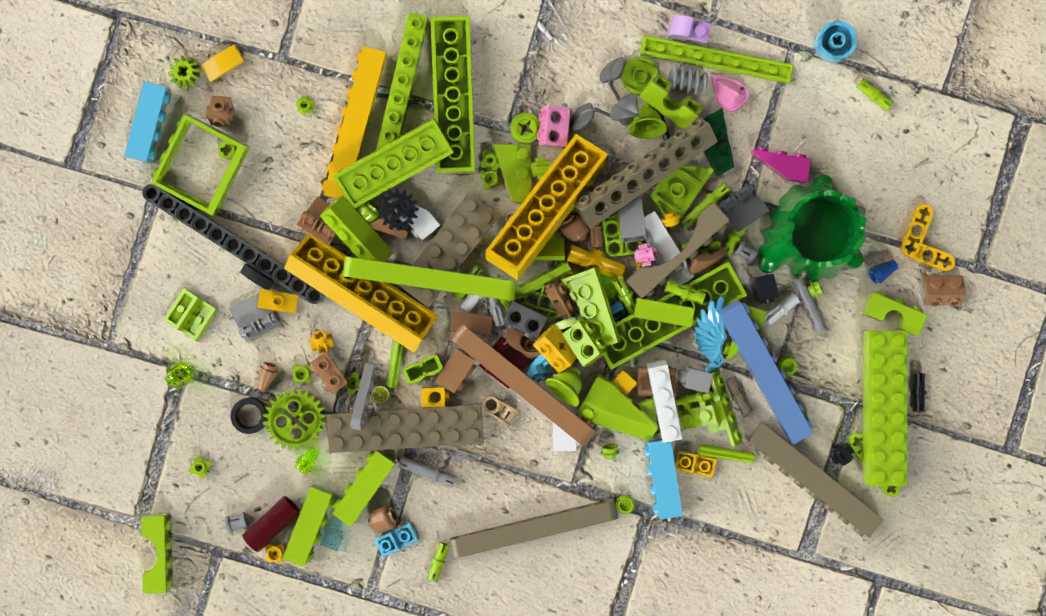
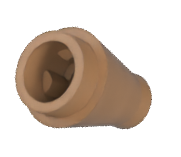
[257,362,279,392]

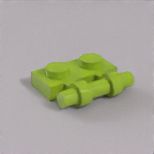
[675,391,720,430]

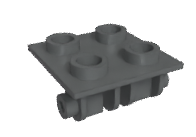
[717,184,770,232]

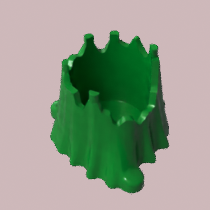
[758,175,867,282]

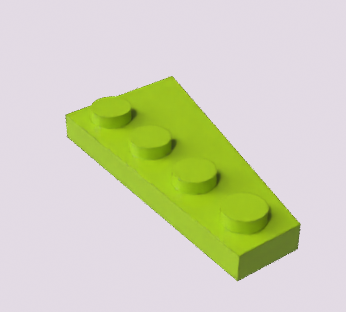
[561,267,621,346]

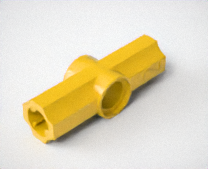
[566,245,625,280]

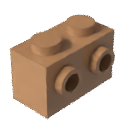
[435,348,476,393]

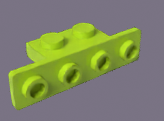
[707,370,742,447]

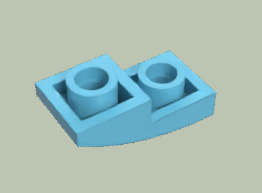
[526,354,552,383]
[375,522,420,557]

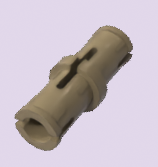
[725,376,753,416]

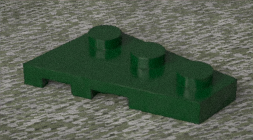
[703,107,735,177]

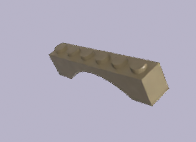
[626,203,729,298]

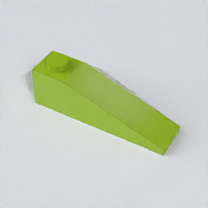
[577,375,659,441]

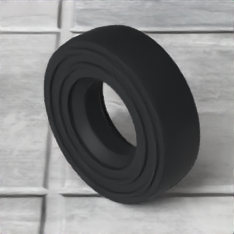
[240,264,274,290]

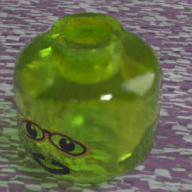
[164,361,194,390]

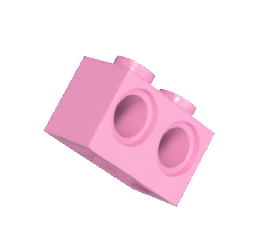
[537,105,570,148]

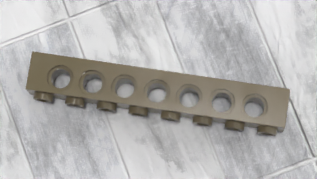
[574,117,718,229]

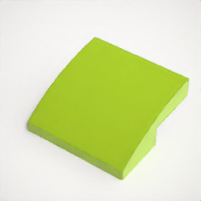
[163,288,219,342]

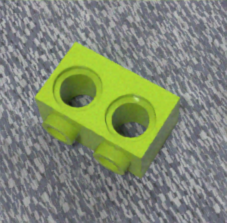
[562,319,608,367]

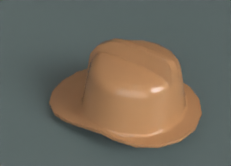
[506,326,543,359]

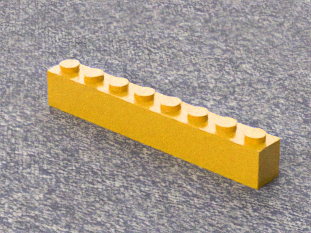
[322,46,388,201]

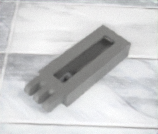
[619,181,647,243]

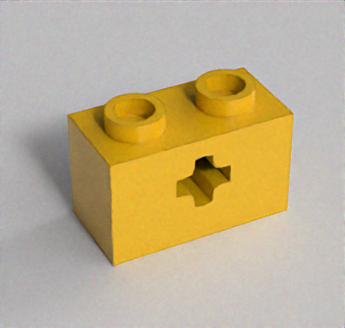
[533,324,577,373]

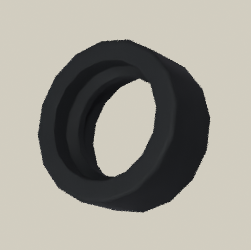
[230,397,269,434]

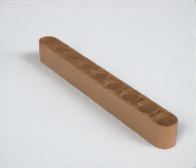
[450,324,596,447]

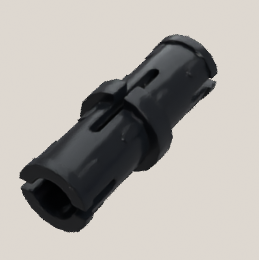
[911,373,927,412]

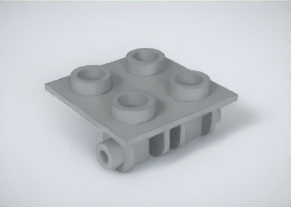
[229,293,280,343]

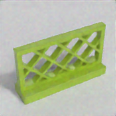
[500,260,579,329]

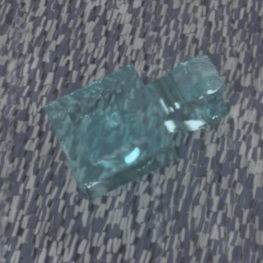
[320,517,345,551]

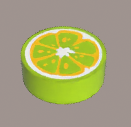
[371,385,390,404]

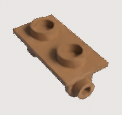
[545,277,577,319]

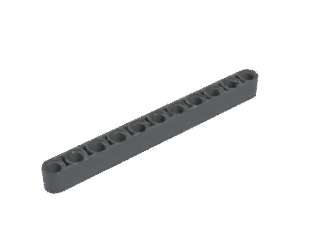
[142,184,325,304]

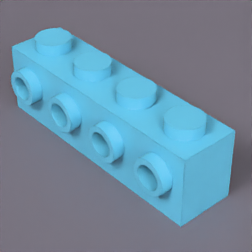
[124,81,172,164]
[644,439,683,519]

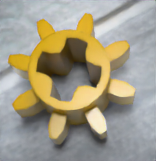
[310,330,334,354]

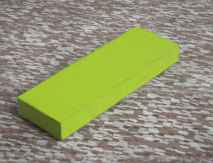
[633,298,695,327]

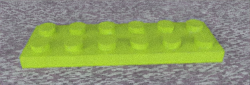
[333,118,454,208]

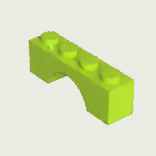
[141,513,173,594]

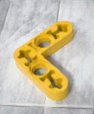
[900,204,955,271]

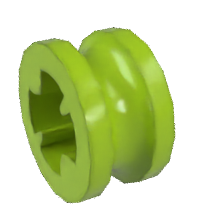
[218,142,236,160]

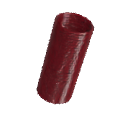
[242,496,300,552]

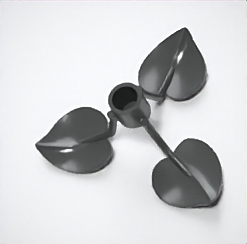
[569,57,639,132]

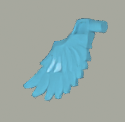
[693,296,727,373]

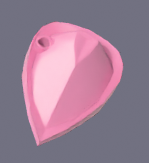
[712,75,749,112]

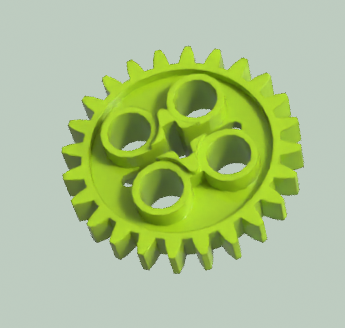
[263,388,326,451]

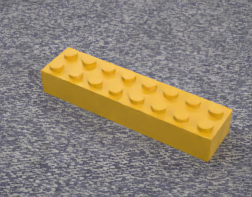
[485,134,608,280]
[284,233,438,352]

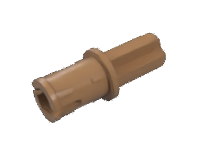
[589,223,603,248]

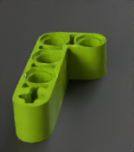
[601,182,642,257]

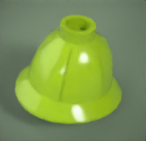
[628,104,667,139]
[546,367,582,407]

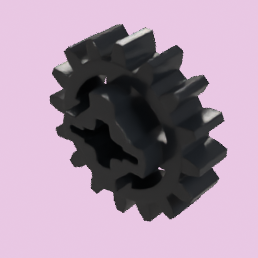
[377,188,419,231]

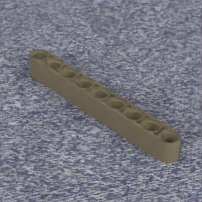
[449,499,619,558]

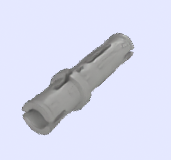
[792,277,828,334]
[398,456,456,487]

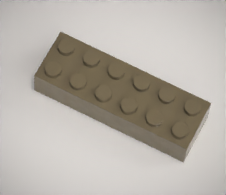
[398,192,499,308]

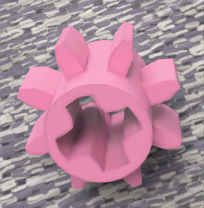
[635,243,658,267]

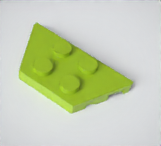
[650,165,714,232]

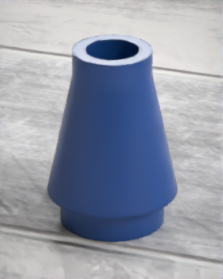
[868,259,899,284]

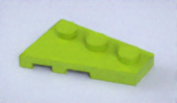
[492,144,532,203]

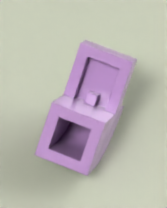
[667,16,712,44]

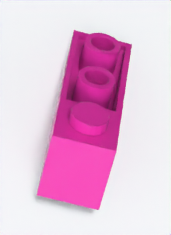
[751,147,811,183]

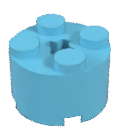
[814,21,857,63]

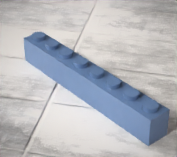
[717,300,813,445]

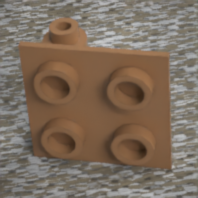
[296,196,337,246]

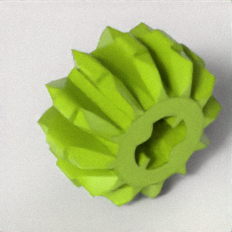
[168,56,202,89]

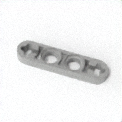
[351,362,377,431]

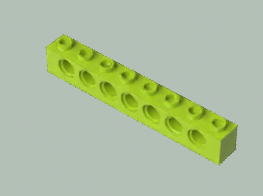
[376,12,429,150]

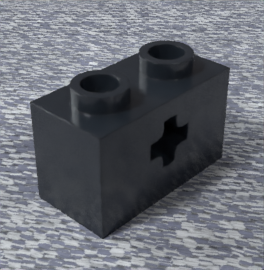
[749,274,780,304]

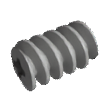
[667,64,708,97]

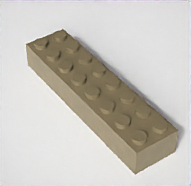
[327,403,484,453]

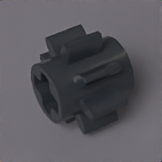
[830,442,855,466]

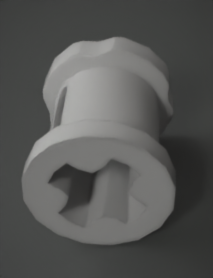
[733,240,759,265]
[225,512,249,534]

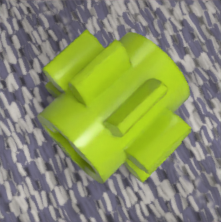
[531,157,551,181]

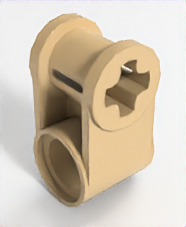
[483,395,520,427]

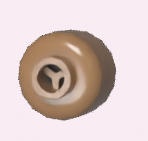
[561,214,589,243]
[368,505,398,533]

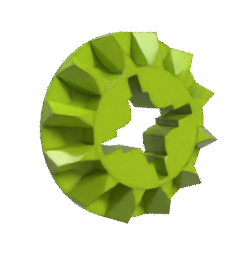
[510,113,540,144]

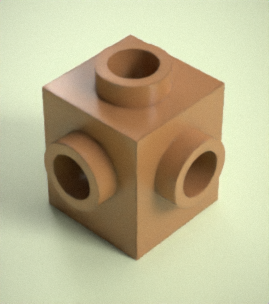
[206,95,235,127]

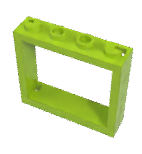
[151,114,251,216]

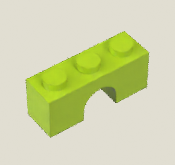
[640,72,703,129]
[861,291,928,336]

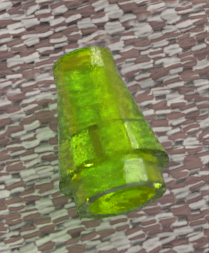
[294,446,320,475]

